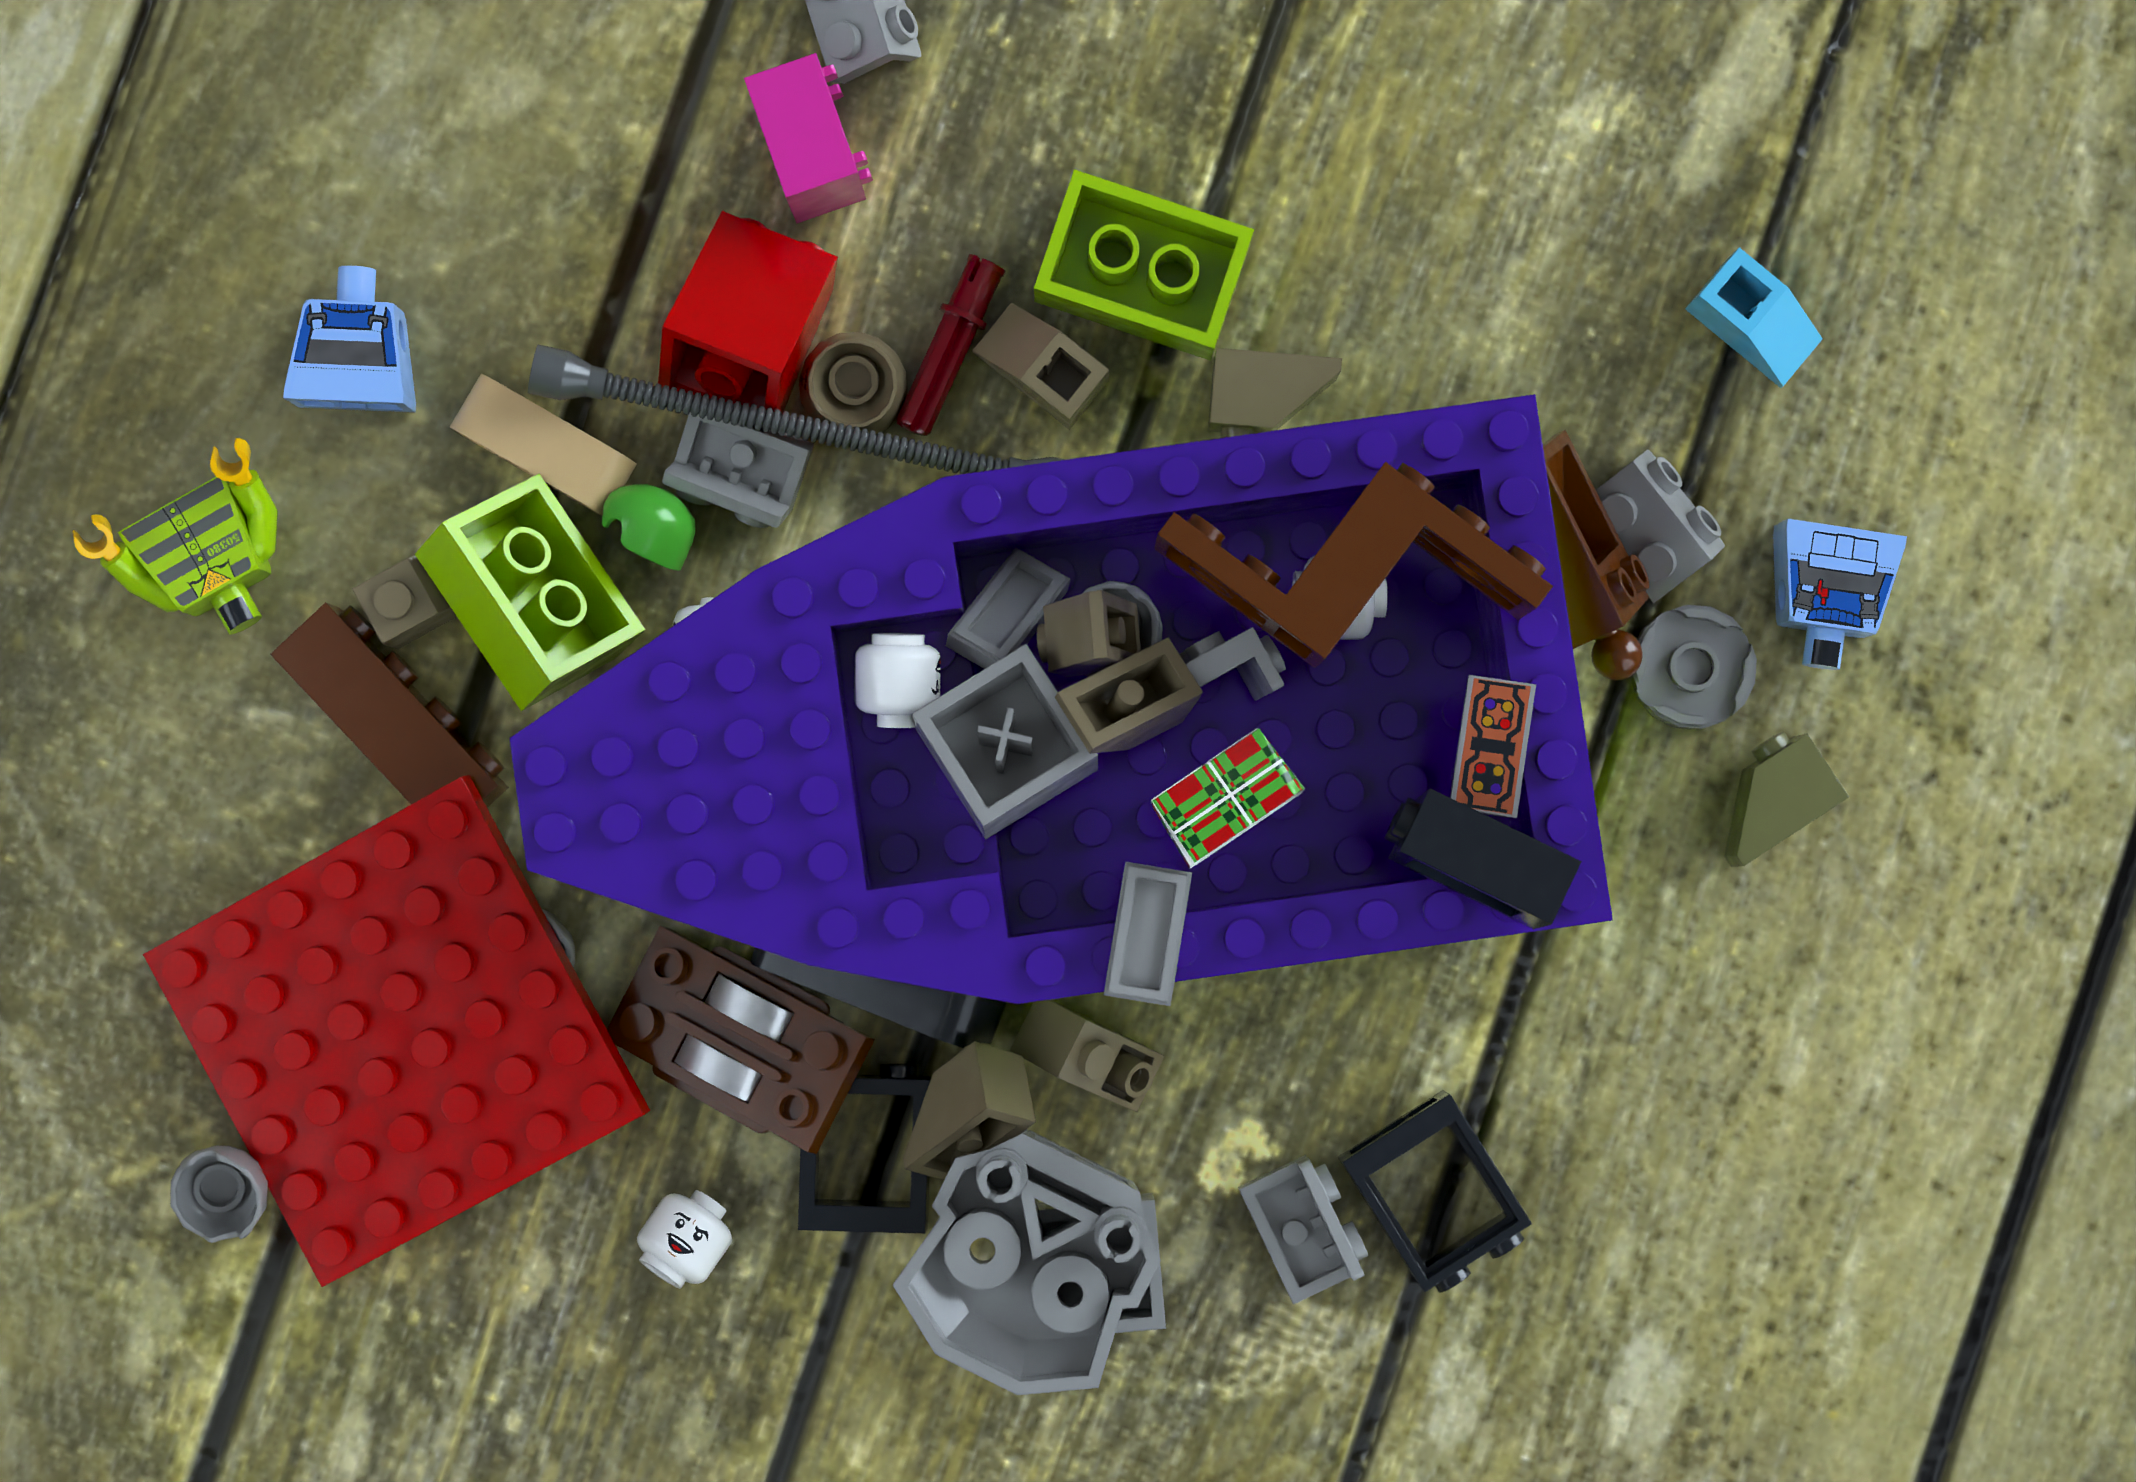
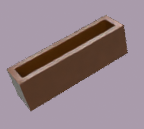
[270,602,509,808]

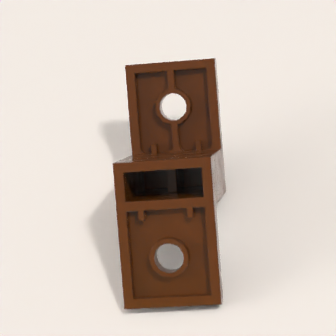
[1154,462,1553,668]

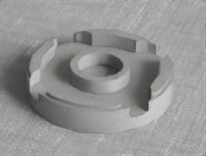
[1630,605,1757,730]

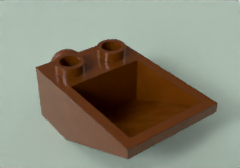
[1543,430,1649,680]

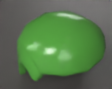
[602,484,695,571]

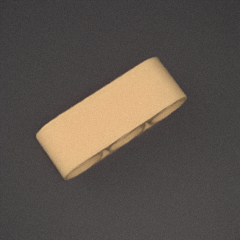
[449,374,637,516]

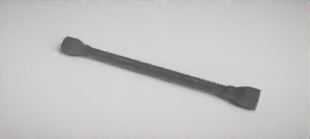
[528,344,1066,474]

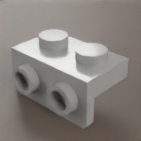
[805,0,921,84]
[662,413,814,528]
[1596,449,1725,603]
[1179,627,1286,701]
[1238,1155,1369,1305]

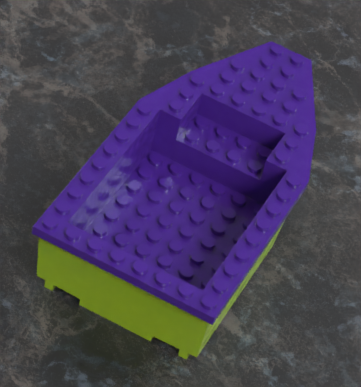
[509,394,1613,1004]

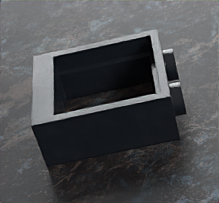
[1384,788,1582,929]
[798,1064,932,1234]
[1338,1090,1532,1293]

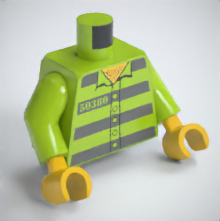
[73,438,278,635]

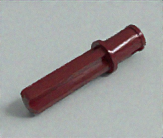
[897,254,1006,436]

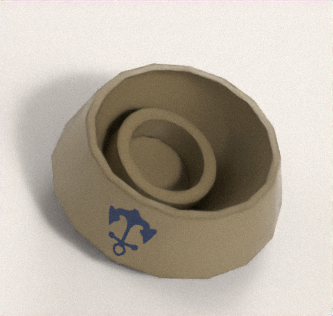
[799,332,908,434]

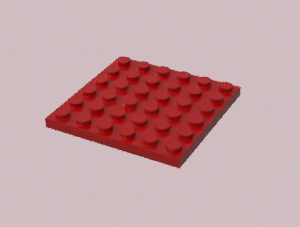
[143,775,650,1287]

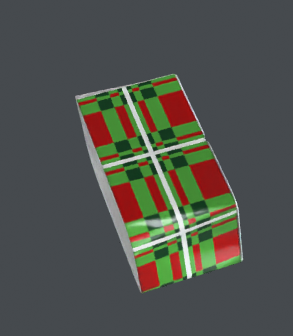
[1151,728,1305,869]

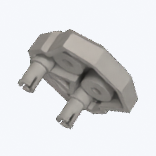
[893,1130,1161,1395]

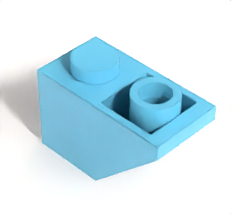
[1685,247,1823,388]

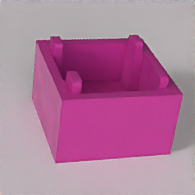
[744,53,873,224]

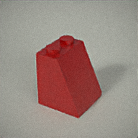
[658,211,838,414]

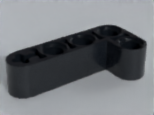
[750,947,1007,1048]

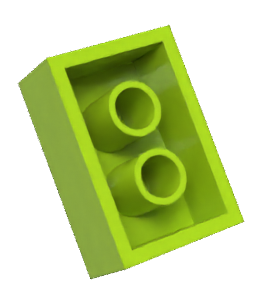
[1034,169,1254,361]
[415,474,645,711]

